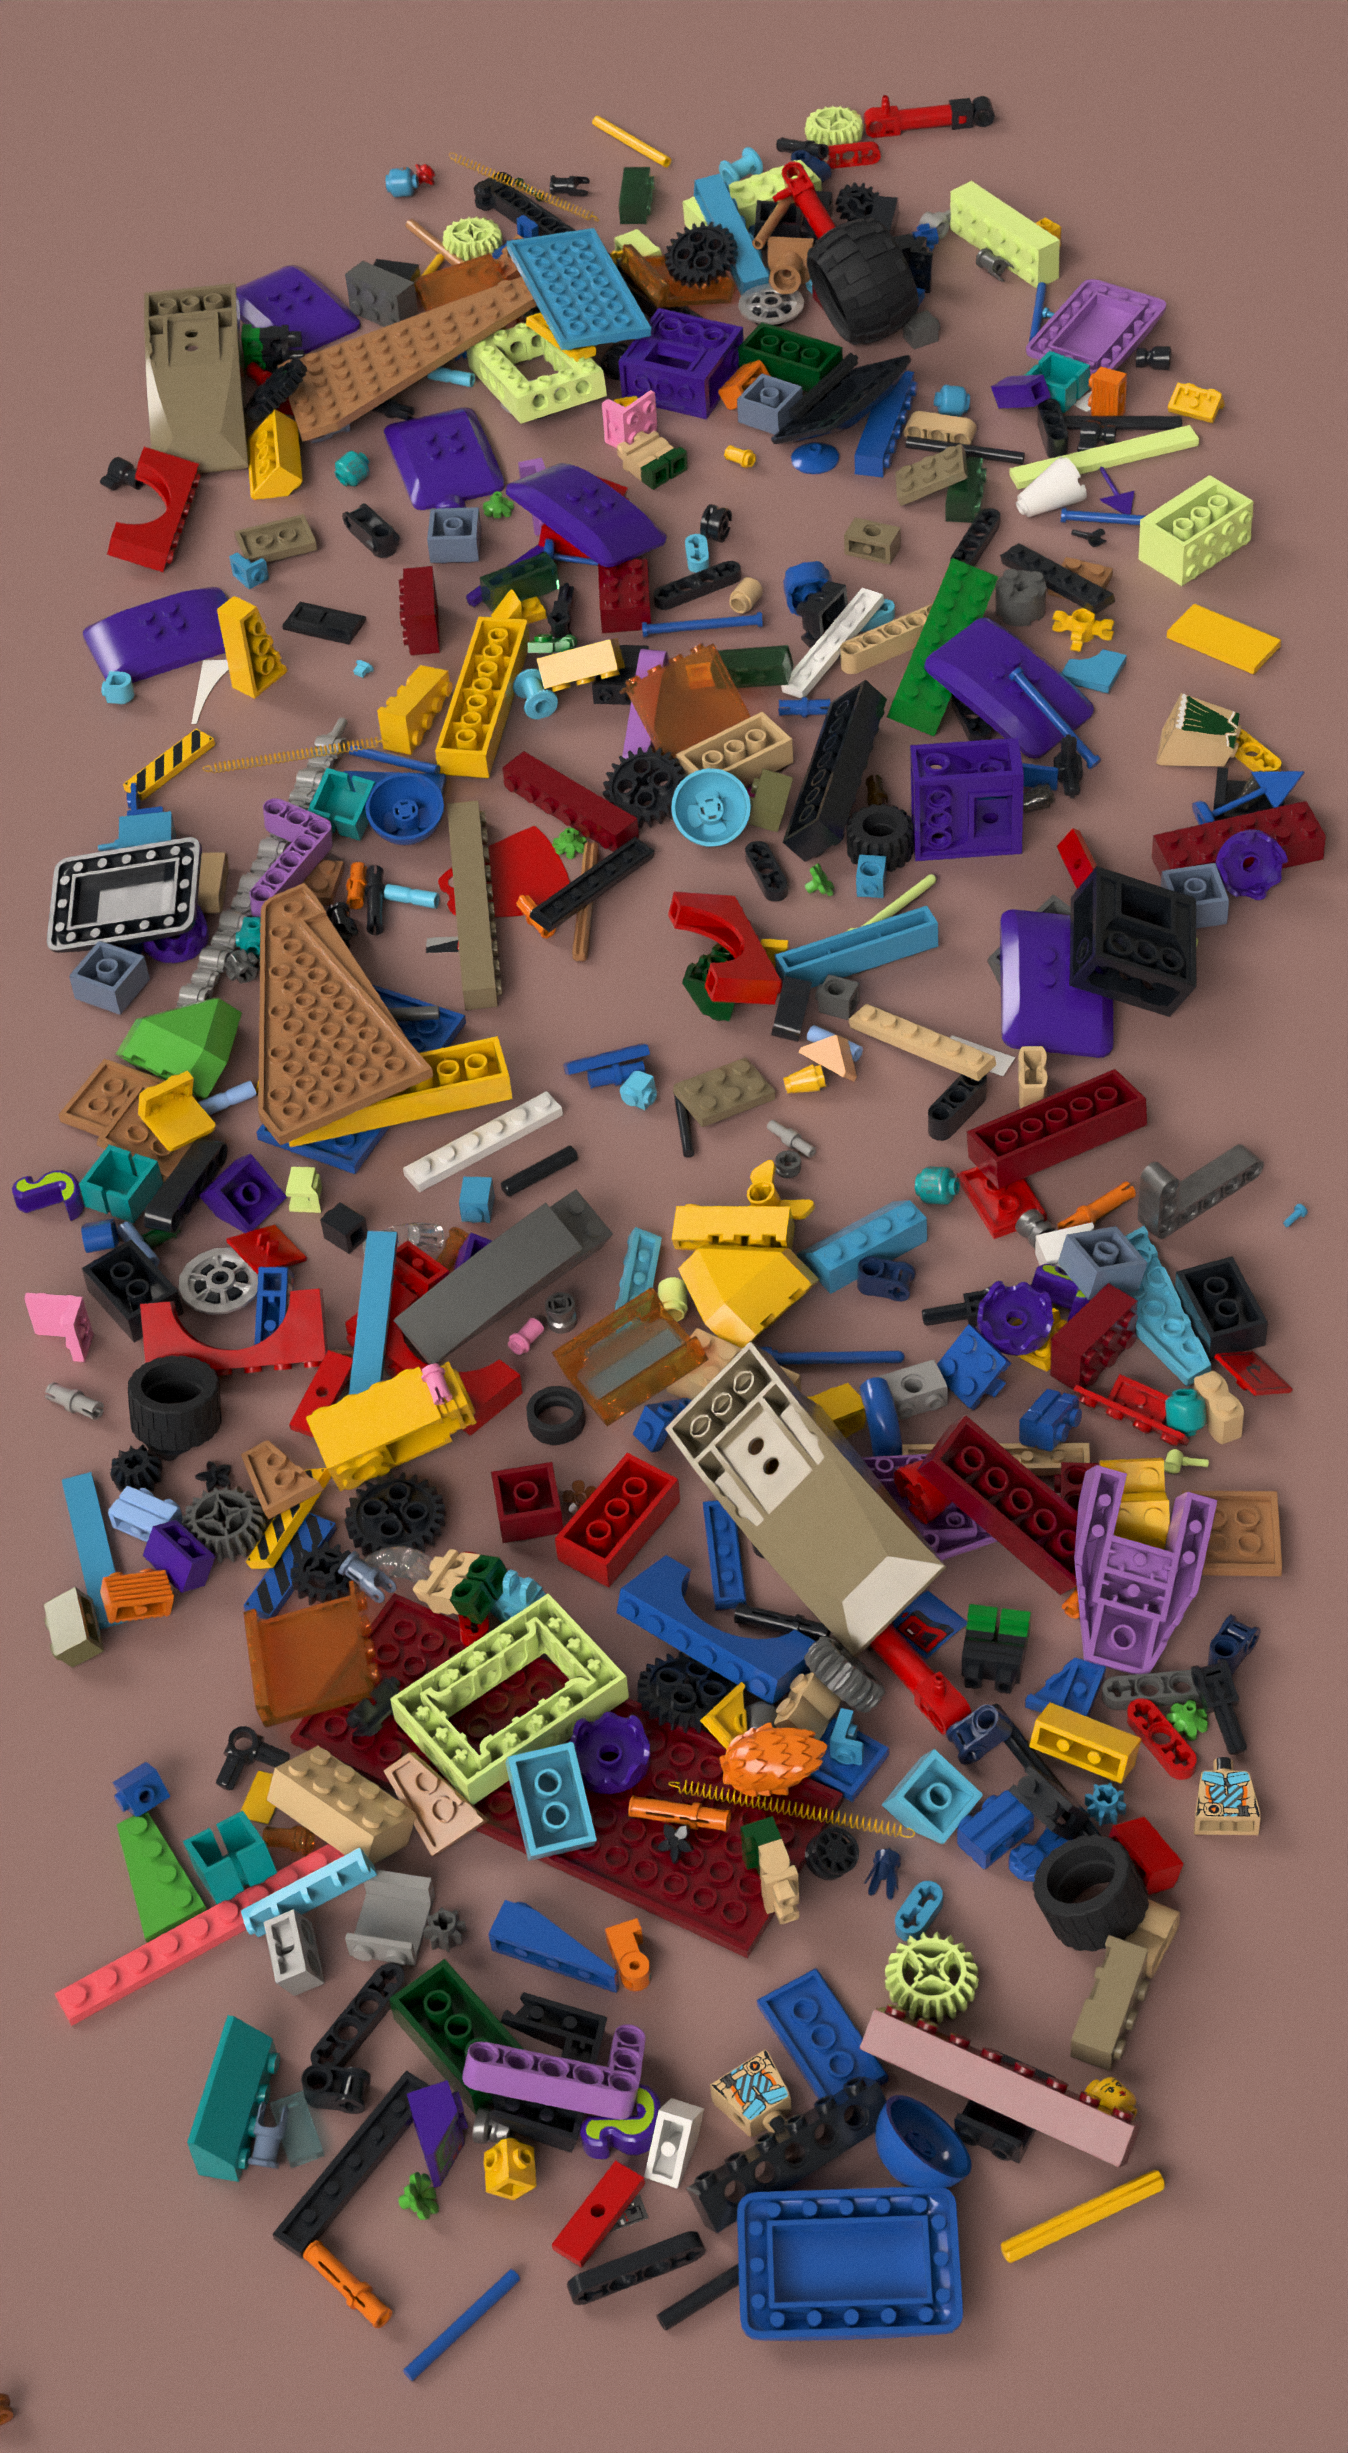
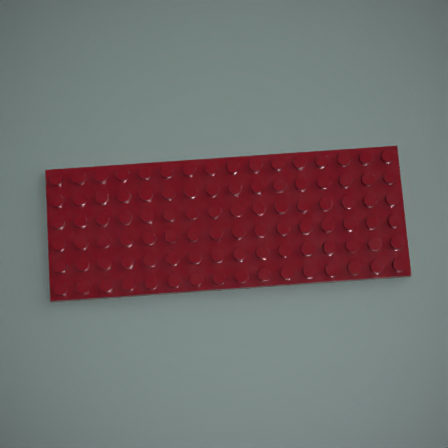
[290,1593,843,1959]

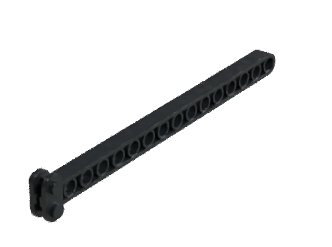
[473,172,716,340]

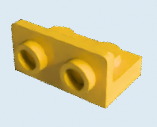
[1167,383,1225,423]

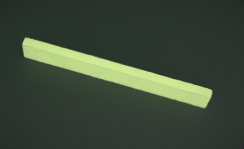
[1009,425,1199,489]

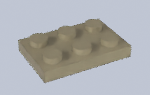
[895,444,968,506]
[234,514,317,563]
[673,1057,776,1127]

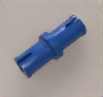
[778,697,830,718]
[587,1061,646,1089]

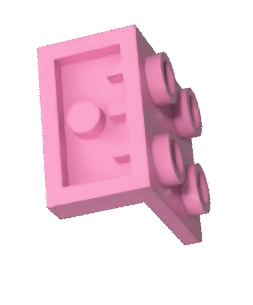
[602,390,657,448]
[24,1293,94,1362]

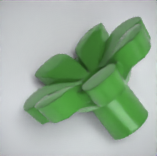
[483,491,514,518]
[552,828,587,859]
[805,863,834,896]
[1166,1700,1208,1741]
[398,2172,439,2220]

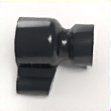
[1136,346,1172,370]
[1077,419,1117,452]
[100,457,145,491]

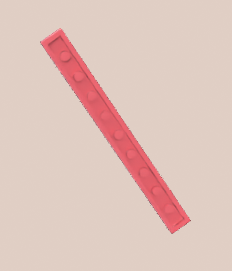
[55,1844,345,2026]

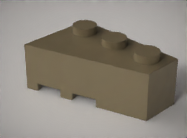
[1070,1935,1150,2071]

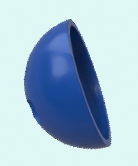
[365,773,444,845]
[875,2095,972,2189]

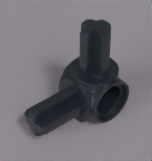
[1054,734,1083,799]
[216,1726,290,1791]

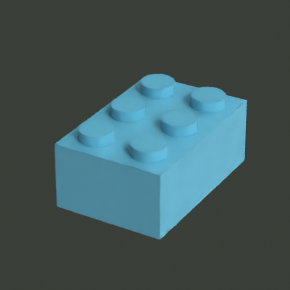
[505,1742,597,1861]

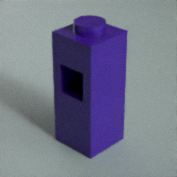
[991,374,1051,408]

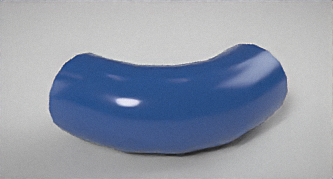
[859,1377,902,1457]

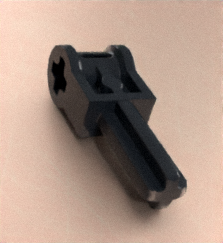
[547,583,575,639]
[922,1286,1011,1327]
[1191,1658,1247,1755]

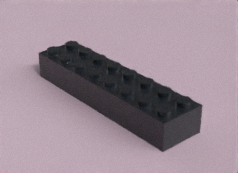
[782,679,887,862]

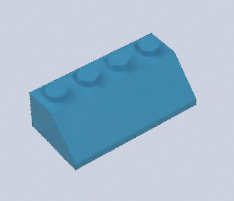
[797,1200,927,1294]

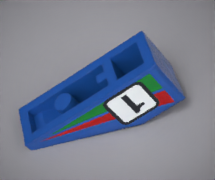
[254,1267,294,1345]

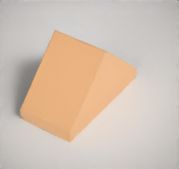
[799,1035,857,1081]

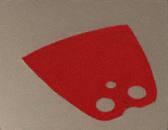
[438,826,570,917]

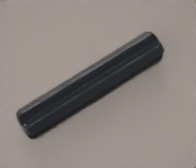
[501,1145,578,1196]

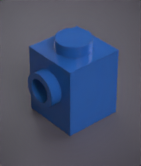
[112,1762,171,1817]

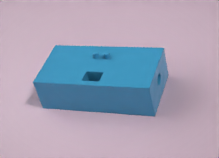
[118,811,176,849]

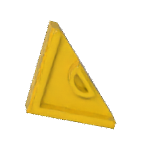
[700,1682,748,1750]

